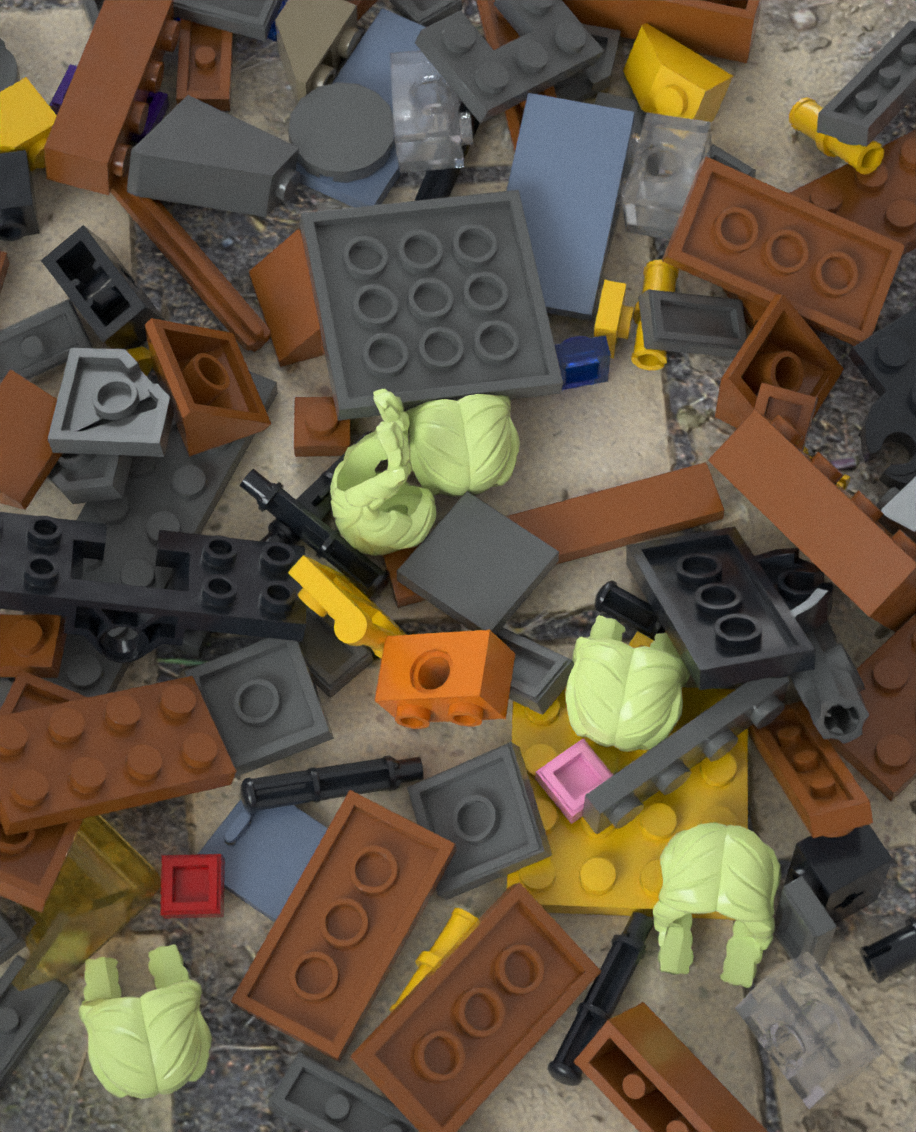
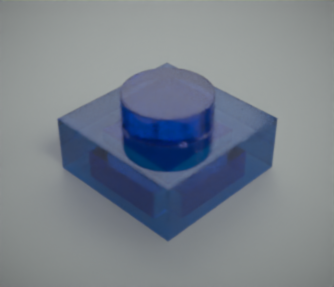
[555,335,611,390]

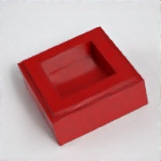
[161,854,225,919]

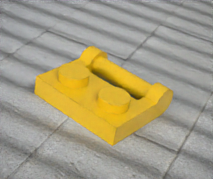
[288,555,406,659]

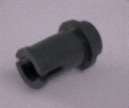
[860,917,916,983]

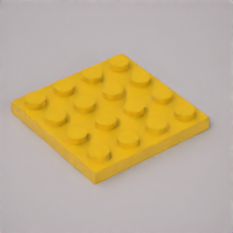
[507,687,748,920]

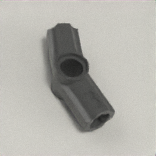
[790,619,870,744]

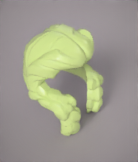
[330,388,437,556]
[405,394,520,497]
[566,615,690,752]
[653,823,781,988]
[79,944,212,1099]

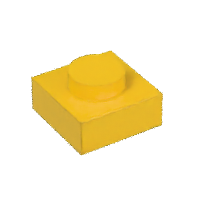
[592,280,634,359]

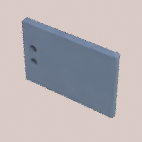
[198,799,328,922]

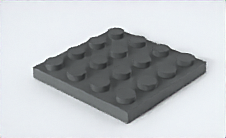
[300,190,563,421]

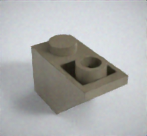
[275,0,362,104]

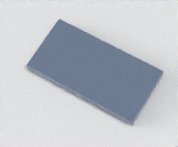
[296,8,454,207]
[506,93,635,321]

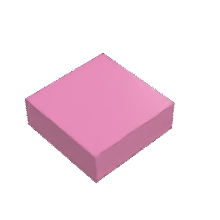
[535,739,613,824]

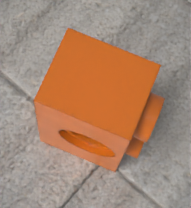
[375,630,515,729]

